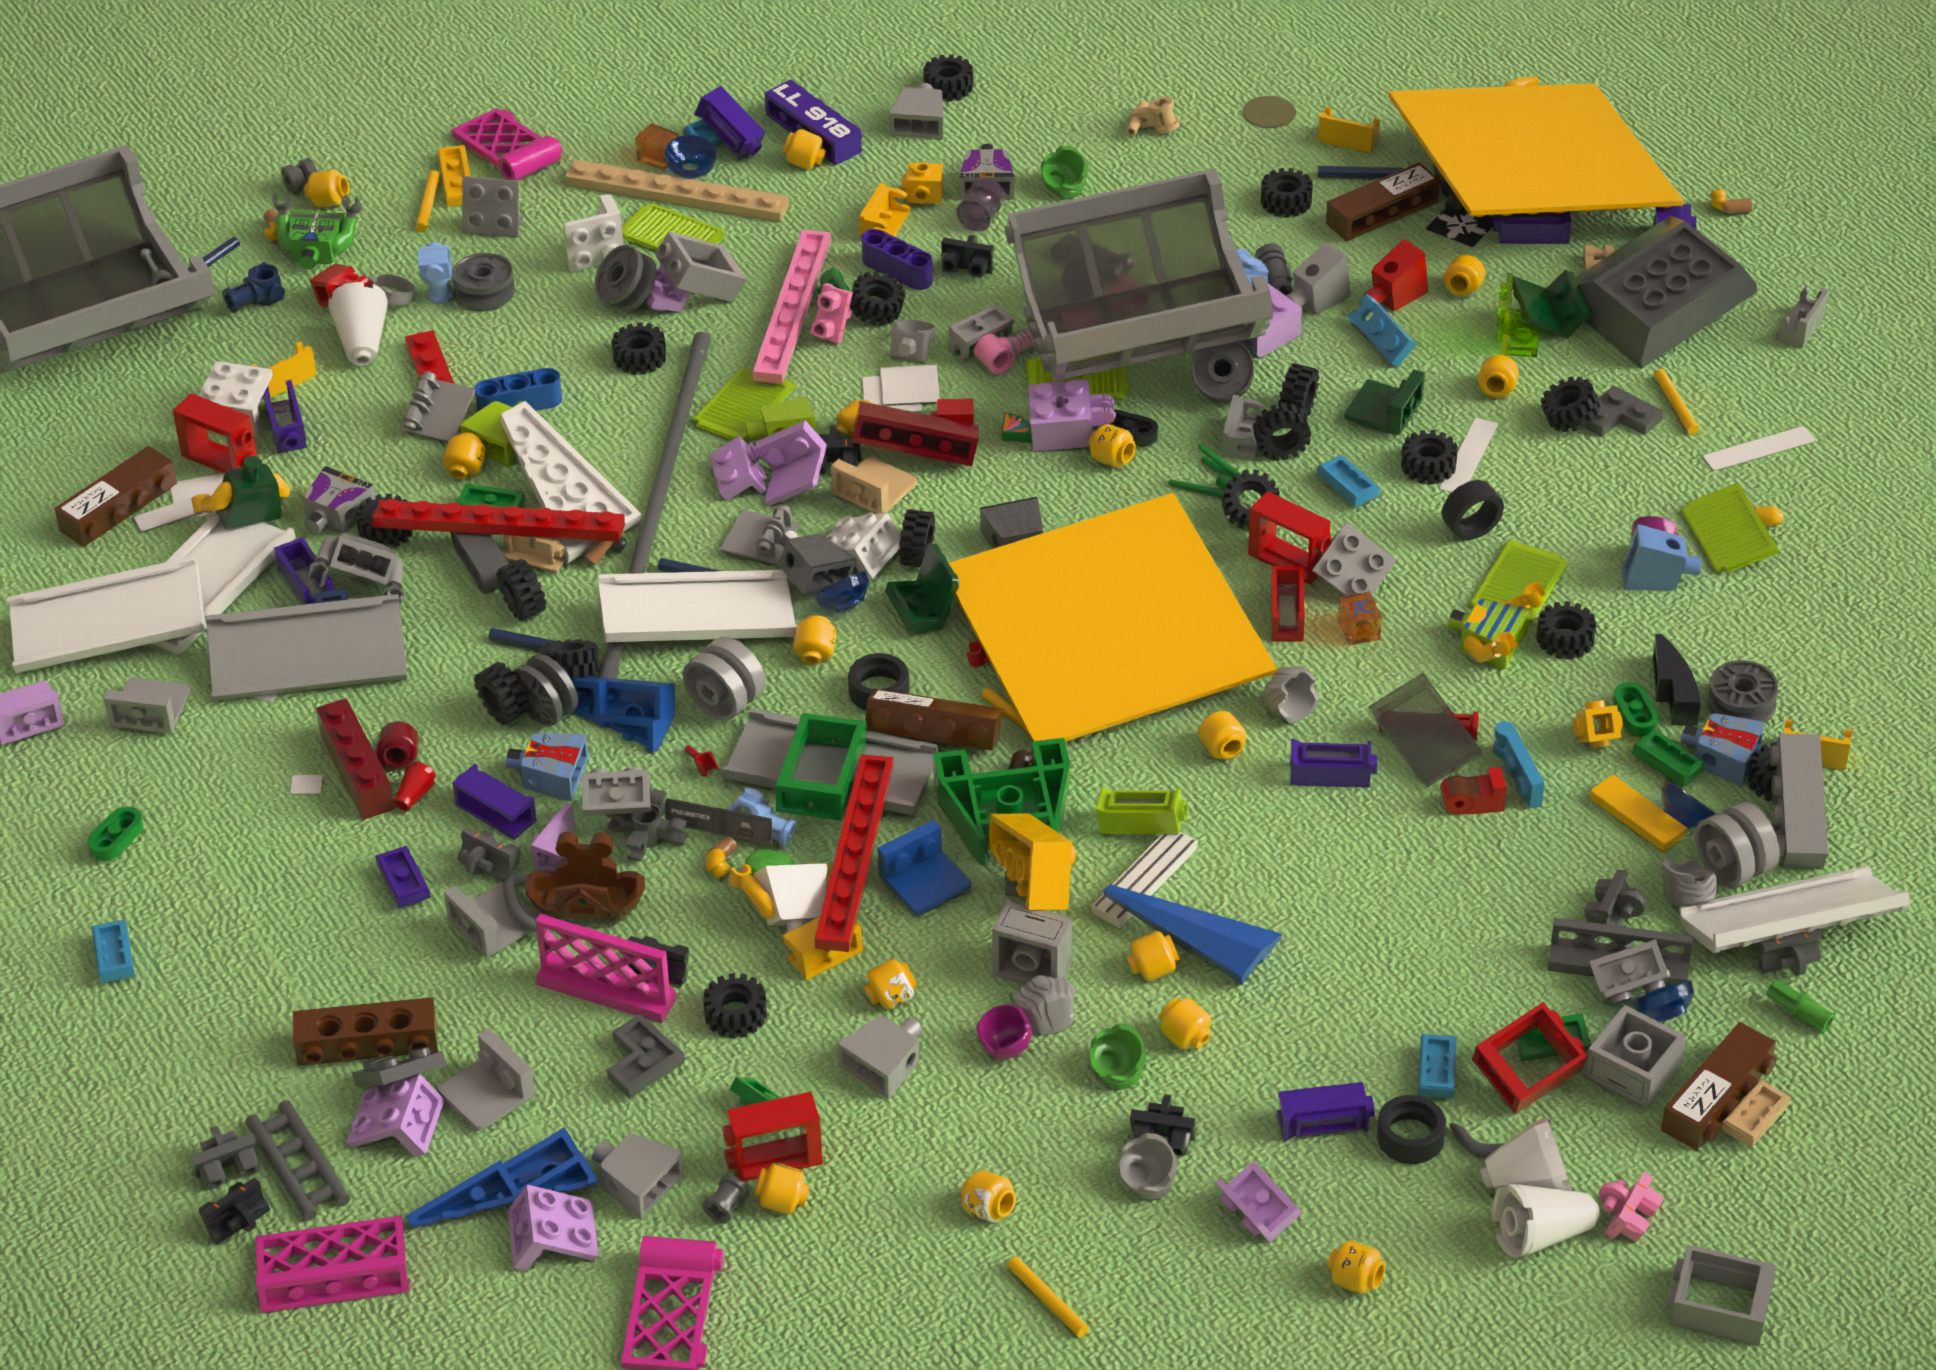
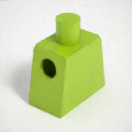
[745,396,817,441]
[460,401,523,467]

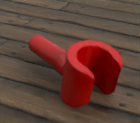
[966,641,990,667]
[685,745,719,777]

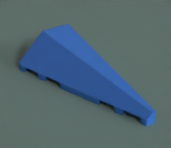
[570,676,675,752]
[1103,884,1282,985]
[405,1127,599,1228]

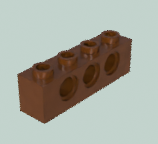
[293,997,438,1066]

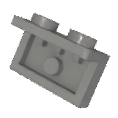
[1589,939,1671,1005]

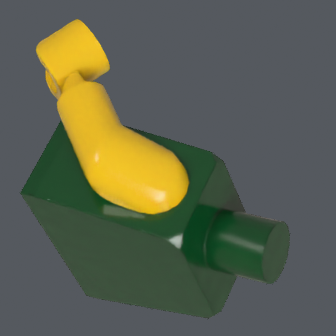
[191,456,290,529]

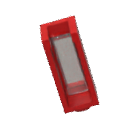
[1271,566,1305,642]

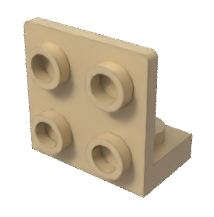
[831,456,917,514]

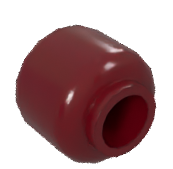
[375,721,420,770]

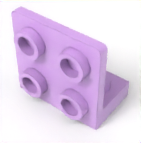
[755,420,827,506]
[0,680,65,745]
[346,1074,445,1157]
[507,1185,599,1271]

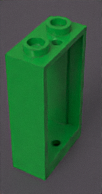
[776,713,867,821]

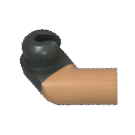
[584,537,627,566]

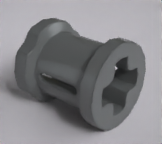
[702,1175,749,1224]

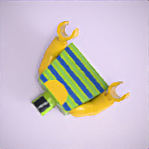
[1448,582,1545,670]

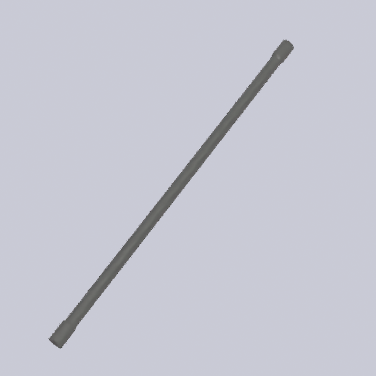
[597,332,711,679]

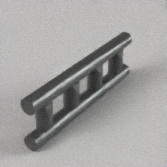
[245,1100,350,1221]

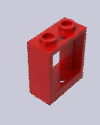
[172,393,257,473]
[1248,491,1332,585]
[1472,1002,1587,1114]
[722,1092,823,1182]

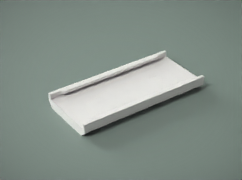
[151,512,295,655]
[7,556,206,673]
[598,570,797,643]
[1679,866,1910,953]

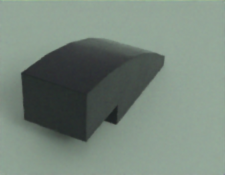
[1652,634,1701,726]

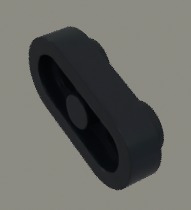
[1100,410,1158,447]

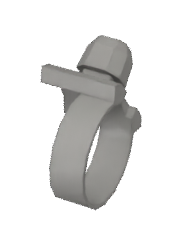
[367,274,415,317]
[890,320,936,362]

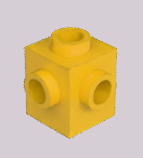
[902,162,943,204]
[1572,700,1623,748]

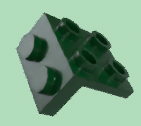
[885,543,959,632]

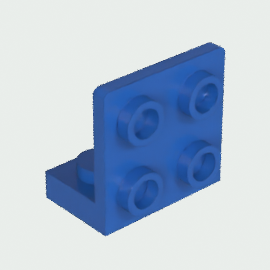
[877,820,971,915]

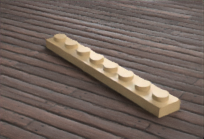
[565,160,789,222]

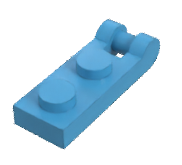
[1348,294,1416,367]
[1493,721,1545,809]

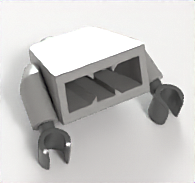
[306,532,405,604]

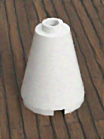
[328,282,388,366]
[1492,1184,1600,1258]

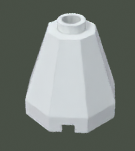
[1480,1118,1572,1192]

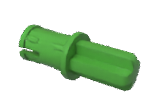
[1766,980,1835,1033]

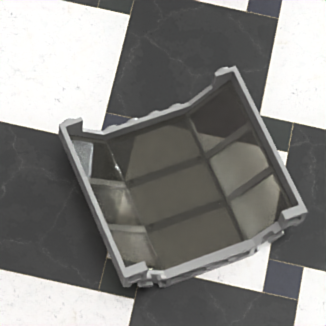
[0,145,215,374]
[1004,169,1273,382]

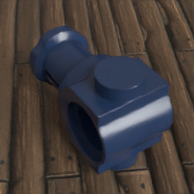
[222,262,285,313]

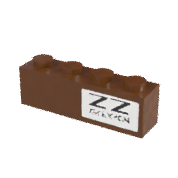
[1326,162,1440,242]
[54,446,177,547]
[865,689,1003,751]
[1661,1022,1777,1151]

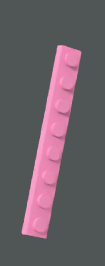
[753,230,831,384]

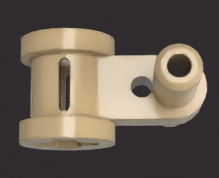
[1126,97,1180,136]

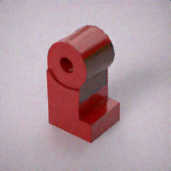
[1440,767,1507,815]

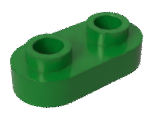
[1613,682,1659,737]
[87,806,144,861]

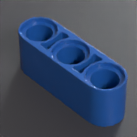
[474,368,562,412]

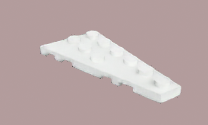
[501,401,641,563]

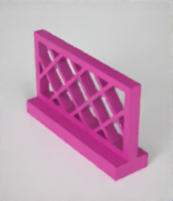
[535,914,677,1023]
[256,1215,409,1313]

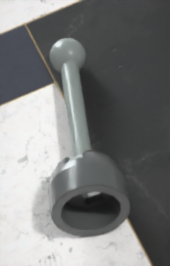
[140,248,173,286]

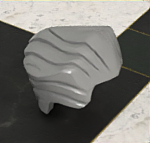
[1263,666,1319,724]
[1662,858,1717,906]
[1014,975,1075,1035]
[1119,1133,1178,1201]

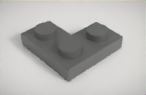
[1580,385,1663,437]
[607,1014,685,1099]
[352,1047,447,1086]

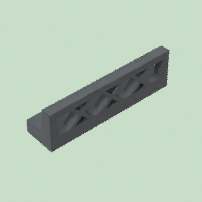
[1547,918,1693,989]

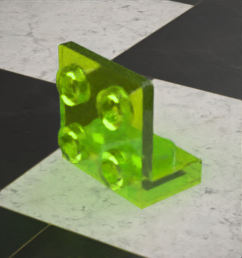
[1496,273,1539,358]

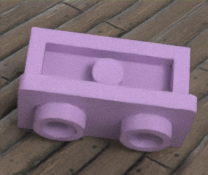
[646,265,691,312]
[710,436,767,501]
[1216,1161,1302,1242]

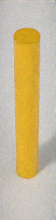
[415,170,440,232]
[1654,369,1699,435]
[981,687,1027,732]
[1007,1257,1089,1338]

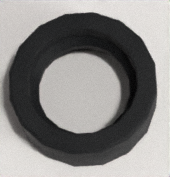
[1441,480,1504,541]
[848,653,910,710]
[1377,1095,1446,1164]

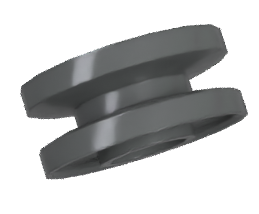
[595,245,657,312]
[452,253,515,311]
[1191,337,1254,402]
[512,654,578,727]
[1708,660,1778,723]

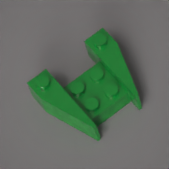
[933,738,1070,865]

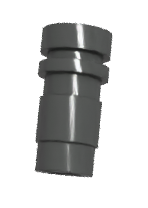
[1255,243,1293,296]

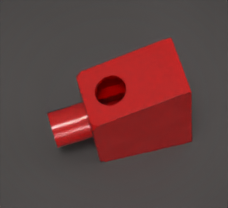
[1364,239,1428,311]

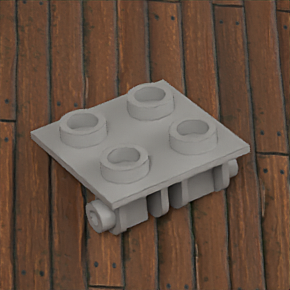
[462,176,523,237]
[400,371,475,442]
[720,505,800,564]
[1312,522,1396,608]

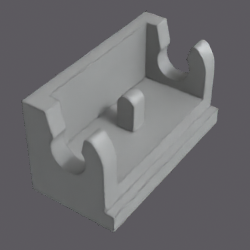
[1775,286,1829,349]
[949,304,1014,361]
[1222,395,1263,461]

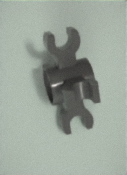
[606,789,688,862]

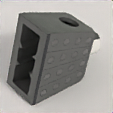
[980,496,1043,549]
[779,531,857,594]

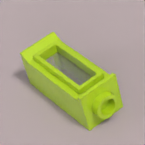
[1095,787,1188,835]

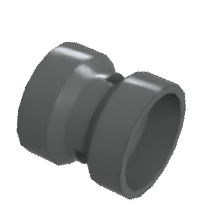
[281,158,318,194]

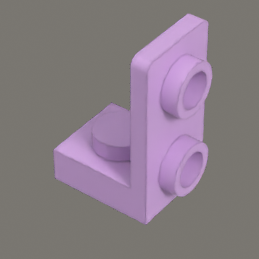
[530,803,575,871]

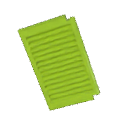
[622,203,725,251]
[1026,357,1129,400]
[692,367,796,442]
[1680,482,1780,573]
[1468,539,1568,624]

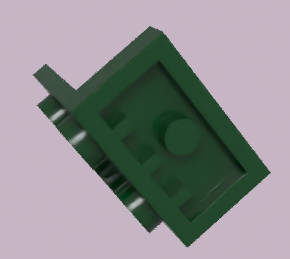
[1509,269,1591,338]
[1344,370,1425,436]

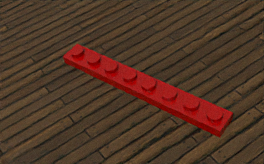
[372,499,625,542]
[815,754,894,952]

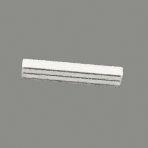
[1091,832,1198,928]

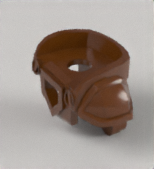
[525,832,645,921]

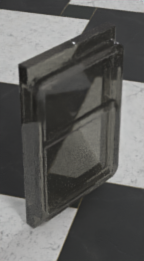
[1368,673,1482,788]

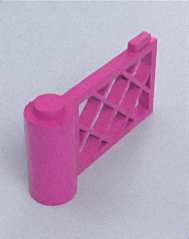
[451,108,562,181]
[621,1236,724,1370]

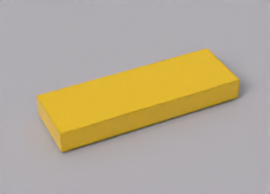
[437,145,471,207]
[1589,775,1688,852]

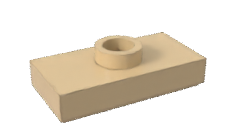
[1721,1079,1791,1148]

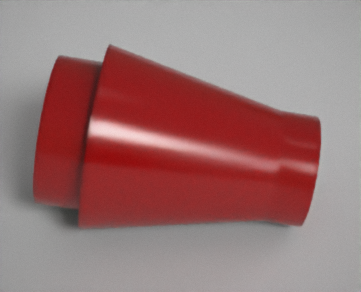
[393,762,436,812]

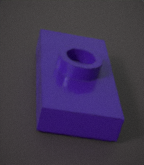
[375,845,430,909]

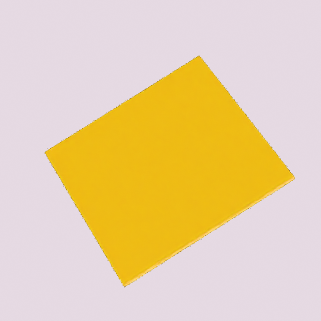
[1388,83,1684,217]
[949,493,1277,742]

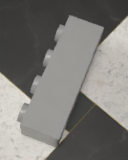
[1770,733,1828,869]

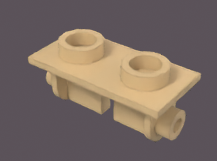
[502,535,566,573]

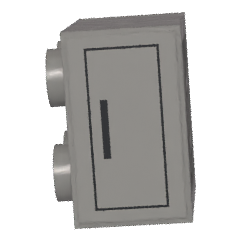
[992,901,1072,985]
[1585,1005,1687,1108]

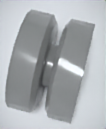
[682,637,766,721]
[1695,801,1780,888]

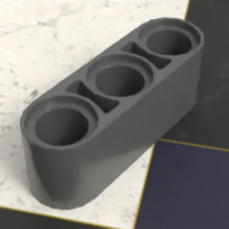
[450,532,509,594]

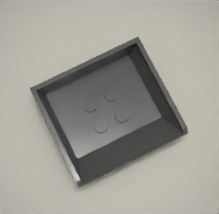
[1576,216,1757,368]

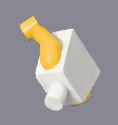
[728,861,830,933]

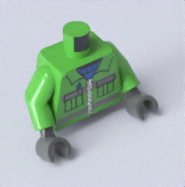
[272,192,362,270]

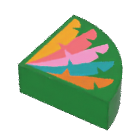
[1002,412,1032,442]

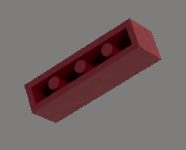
[852,401,979,466]
[316,698,394,820]

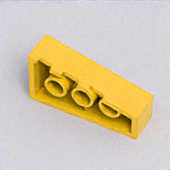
[988,814,1076,910]

